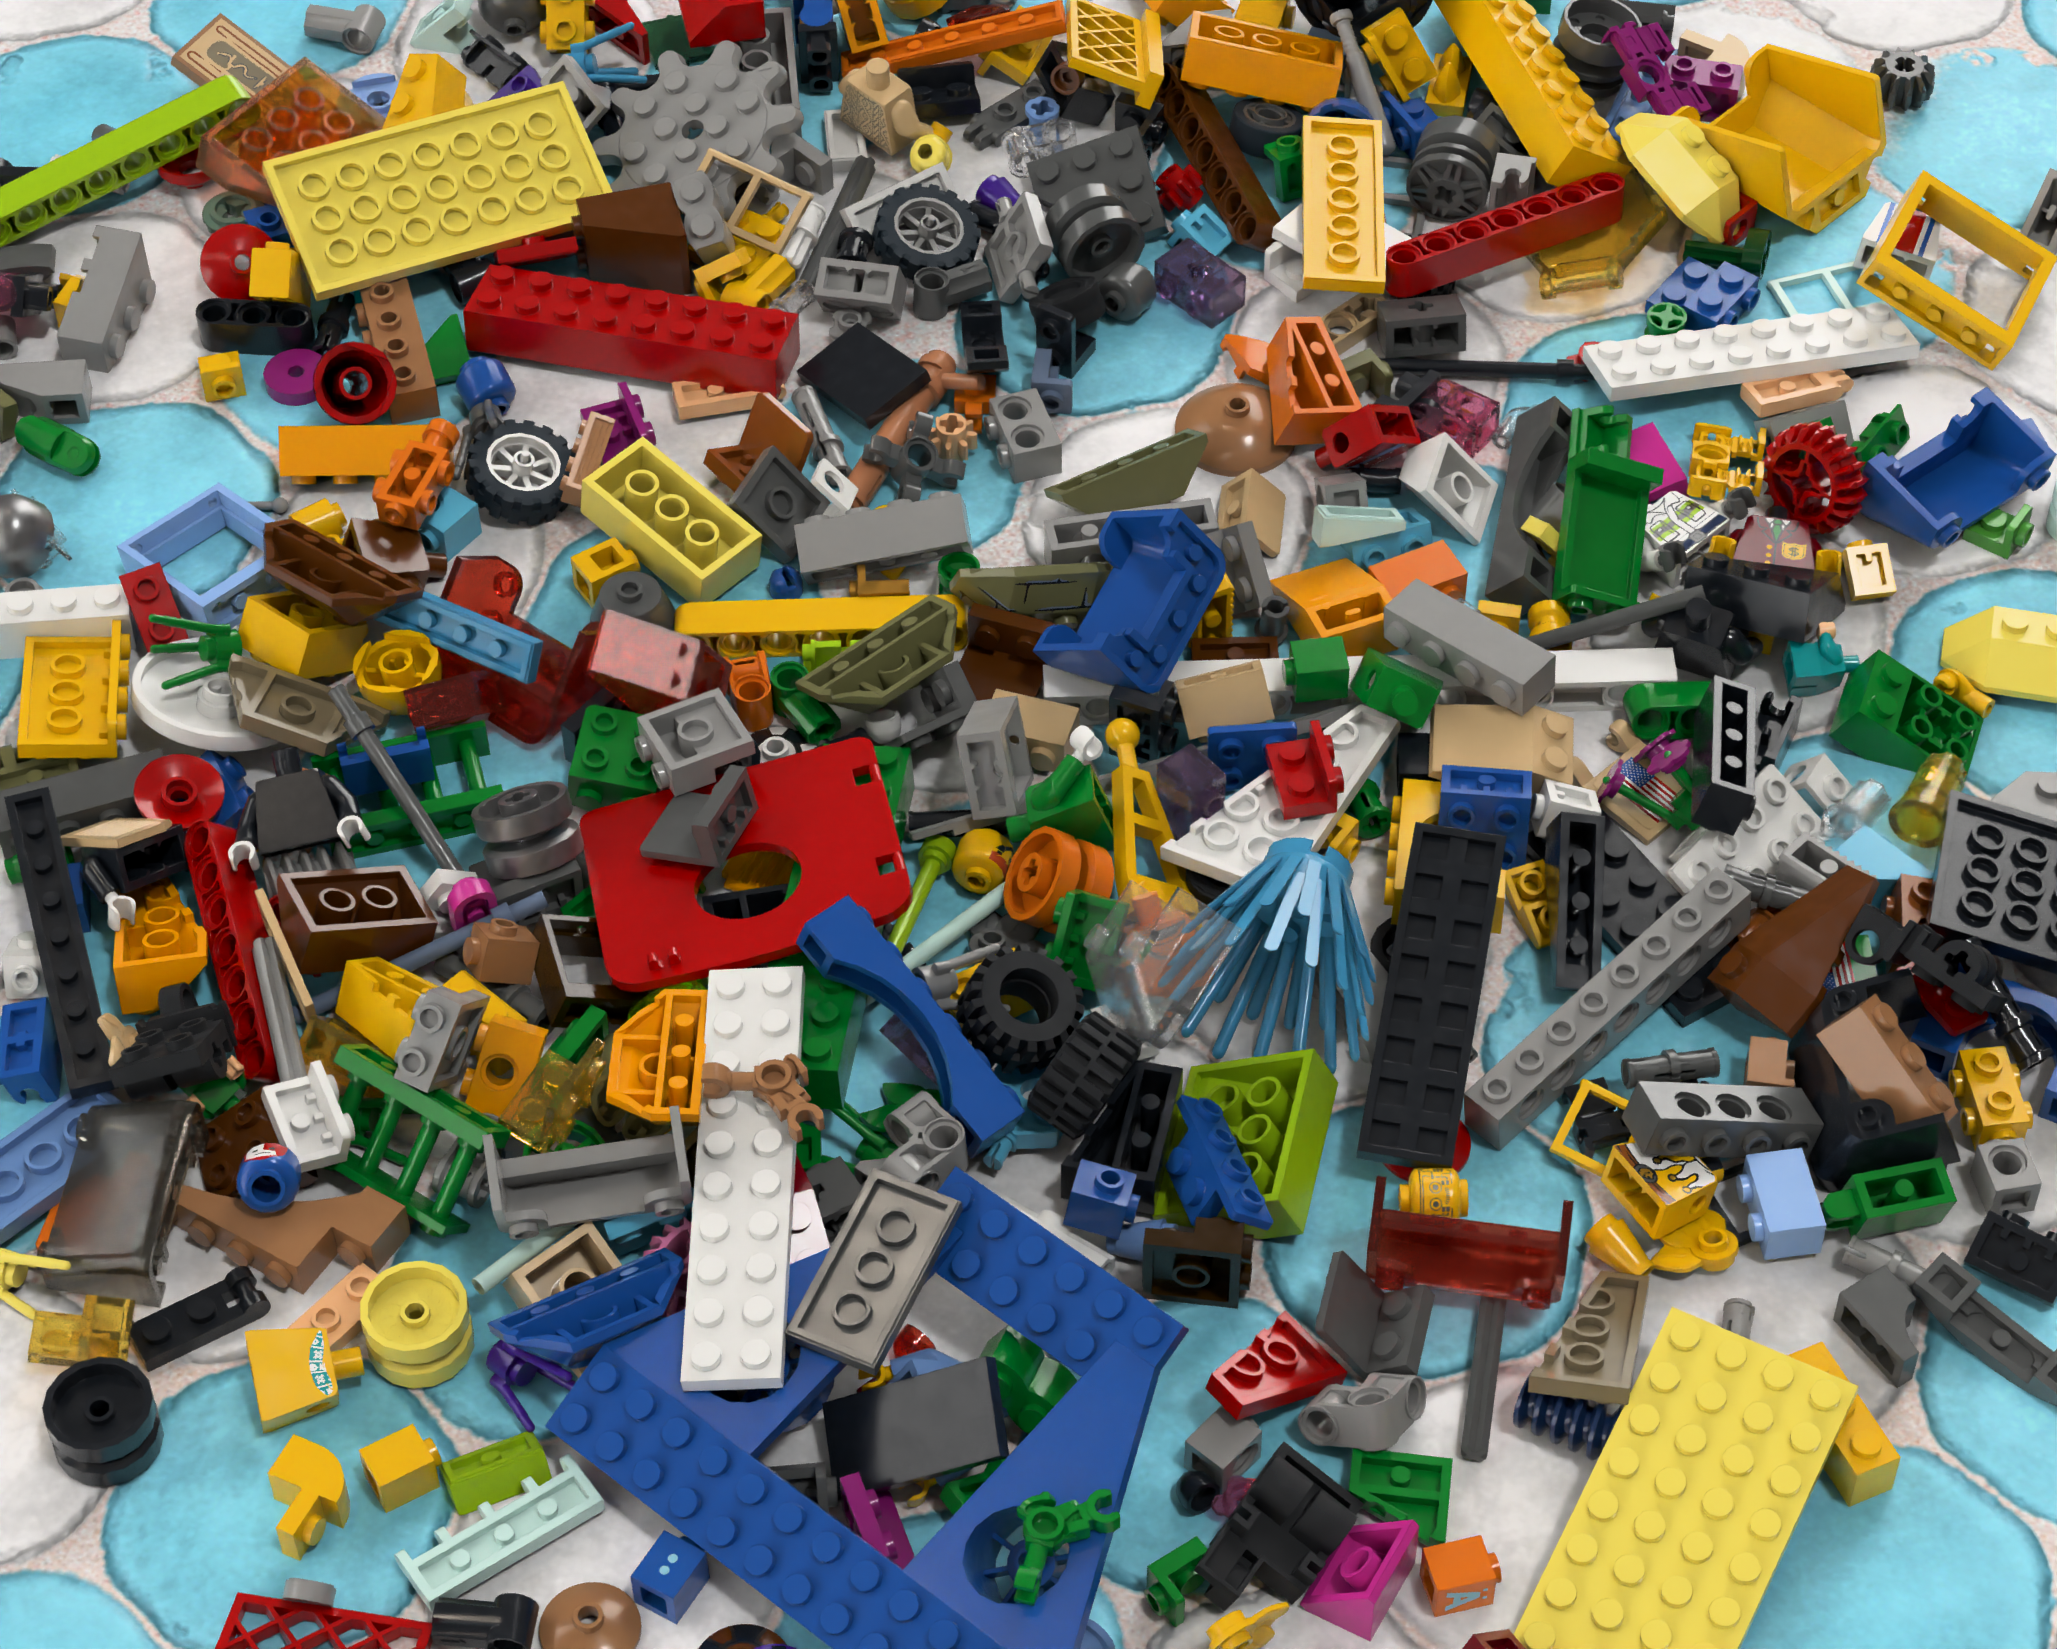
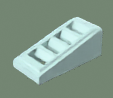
[1312,505,1407,548]

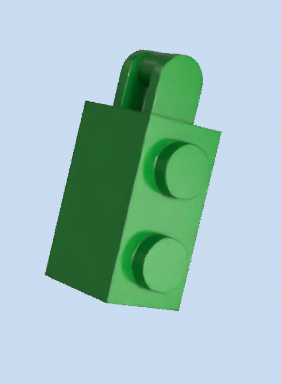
[1820,1157,1957,1239]

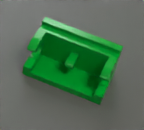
[1567,405,1633,468]

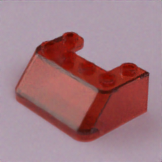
[432,556,626,744]

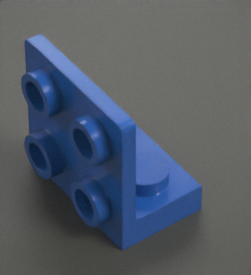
[1201,721,1297,791]
[1438,765,1532,870]

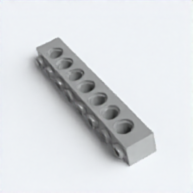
[1464,867,1751,1151]

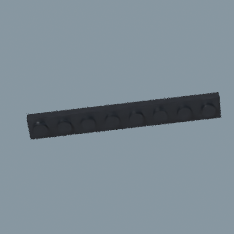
[4,786,119,1100]

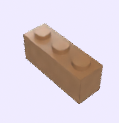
[1816,993,1959,1124]

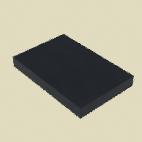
[797,322,931,430]

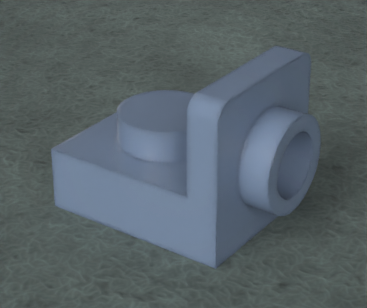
[1031,348,1073,414]

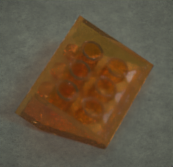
[196,57,386,207]

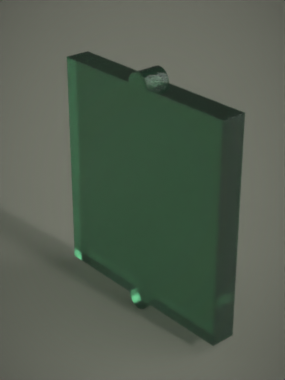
[642,15,715,70]

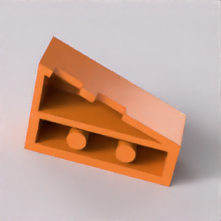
[1266,316,1362,446]

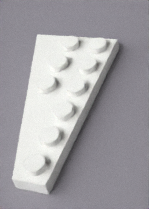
[1160,704,1400,885]

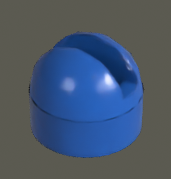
[769,565,803,599]

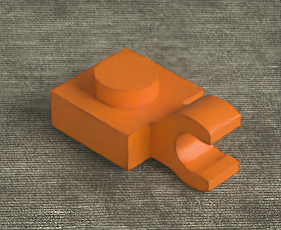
[954,374,996,434]

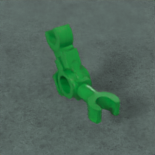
[1013,1489,1120,1606]

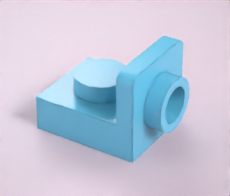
[1167,203,1234,265]

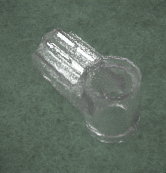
[1817,778,1892,851]

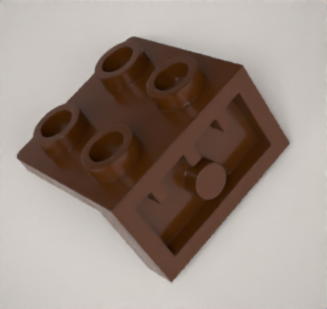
[959,603,1055,701]
[193,1085,319,1198]

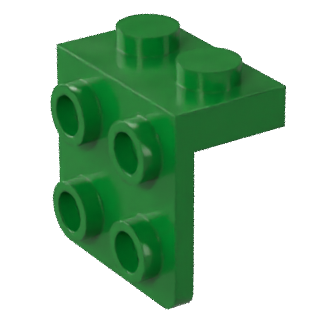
[568,705,659,811]

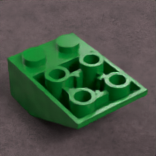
[1828,649,1984,784]

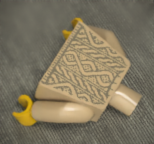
[838,58,953,156]

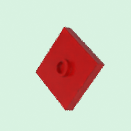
[493,235,578,267]

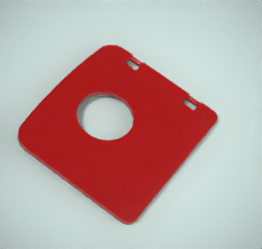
[579,737,913,992]

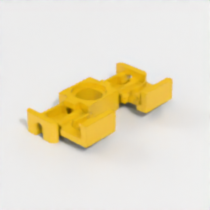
[1687,422,1767,501]

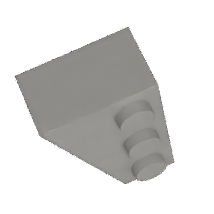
[57,225,156,373]

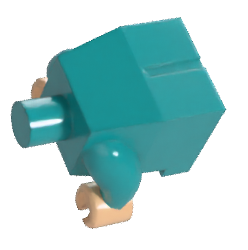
[1782,622,1860,698]

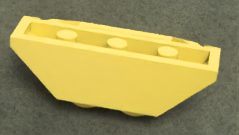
[1614,112,1740,245]
[1940,606,2057,703]

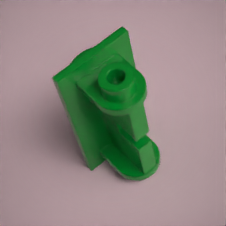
[1851,404,1910,473]

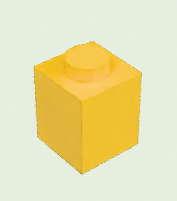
[359,1424,442,1513]

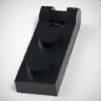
[125,1266,271,1372]

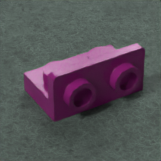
[1664,55,1743,123]
[840,1472,915,1569]

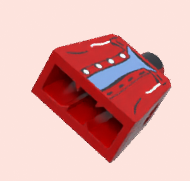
[1315,404,1421,472]

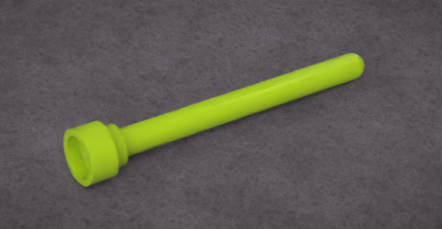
[887,834,957,954]

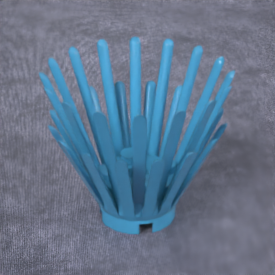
[1156,838,1377,1074]

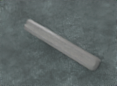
[252,936,307,1082]

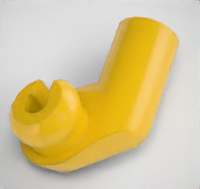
[1933,668,1995,718]

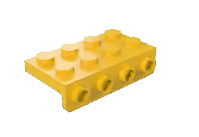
[17,620,131,759]

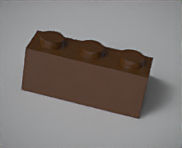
[277,865,438,975]

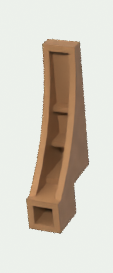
[144,1172,411,1294]

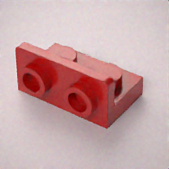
[1265,720,1344,820]

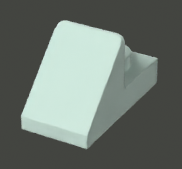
[410,0,476,54]

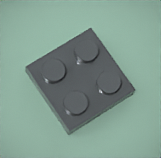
[727,445,831,564]

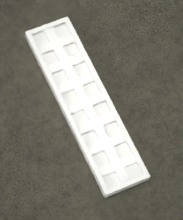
[1582,303,1920,402]

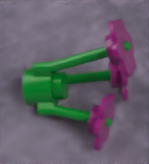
[1597,728,1701,831]

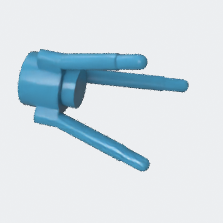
[562,22,647,84]

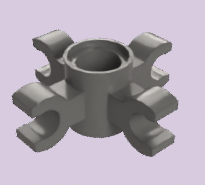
[862,411,966,502]

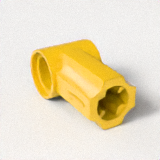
[720,253,796,309]

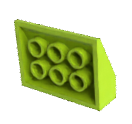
[1152,1048,1338,1239]

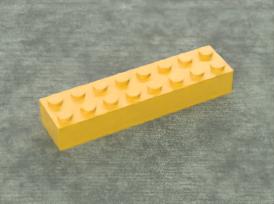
[1434,0,1632,187]

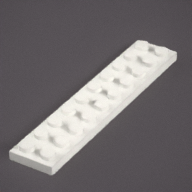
[680,966,805,1392]

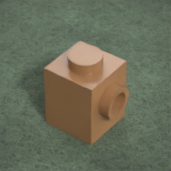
[463,918,540,985]

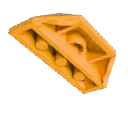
[606,989,708,1126]

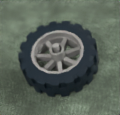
[872,183,981,284]

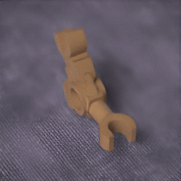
[701,1053,825,1142]

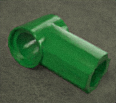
[770,661,841,746]

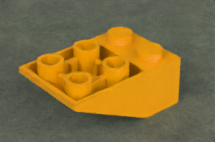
[1270,558,1399,656]

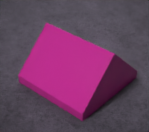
[1300,1519,1419,1641]

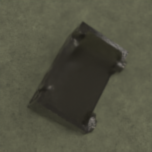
[36,1100,210,1308]

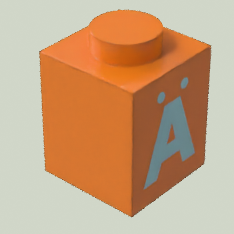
[1419,1535,1502,1617]

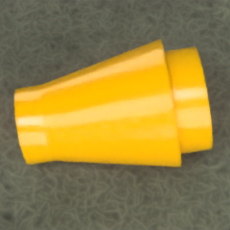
[1584,1213,1655,1276]

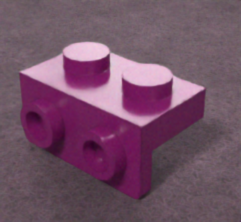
[580,381,656,466]

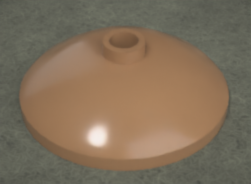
[1175,383,1296,477]

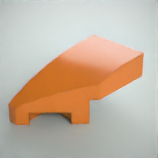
[1220,334,1270,386]

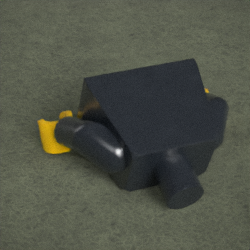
[1641,592,1774,680]

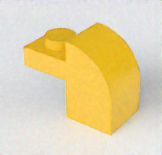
[267,1434,350,1561]

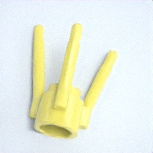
[0,1247,94,1327]

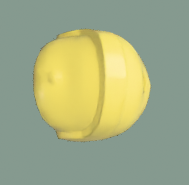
[910,134,952,173]

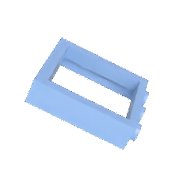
[117,483,287,634]

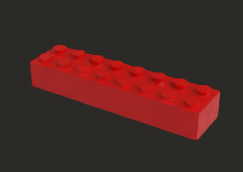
[463,264,800,399]

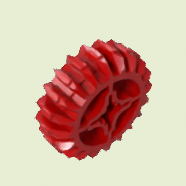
[1762,421,1869,535]

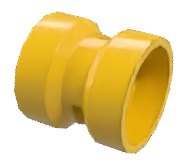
[1527,600,1573,651]

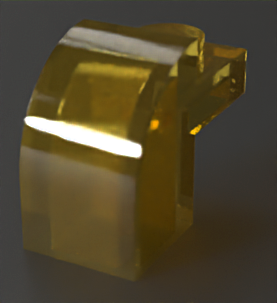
[28,1294,136,1367]

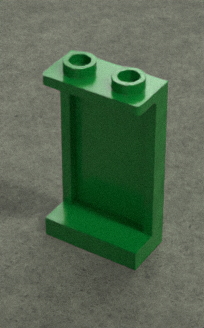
[1552,447,1664,616]

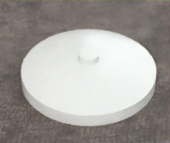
[130,638,280,752]

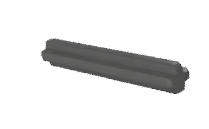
[1461,1288,1507,1462]

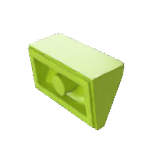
[438,1431,552,1515]

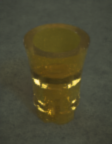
[1888,752,1967,848]

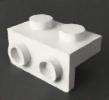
[261,1060,355,1173]

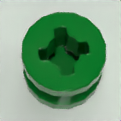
[1644,302,1687,336]

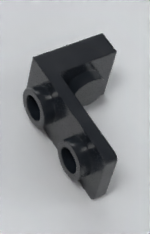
[1115,92,1168,161]
[1036,302,1096,379]

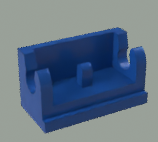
[336,726,435,796]
[0,997,63,1104]

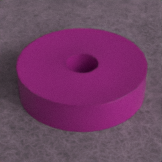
[263,349,322,406]

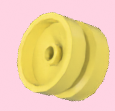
[360,1261,474,1389]

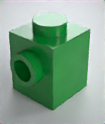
[1282,636,1350,703]

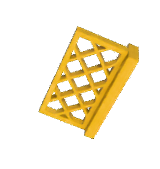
[1066,0,1164,110]

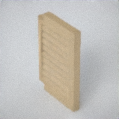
[61,818,172,848]

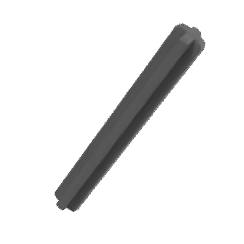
[798,155,876,297]

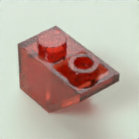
[403,670,509,733]

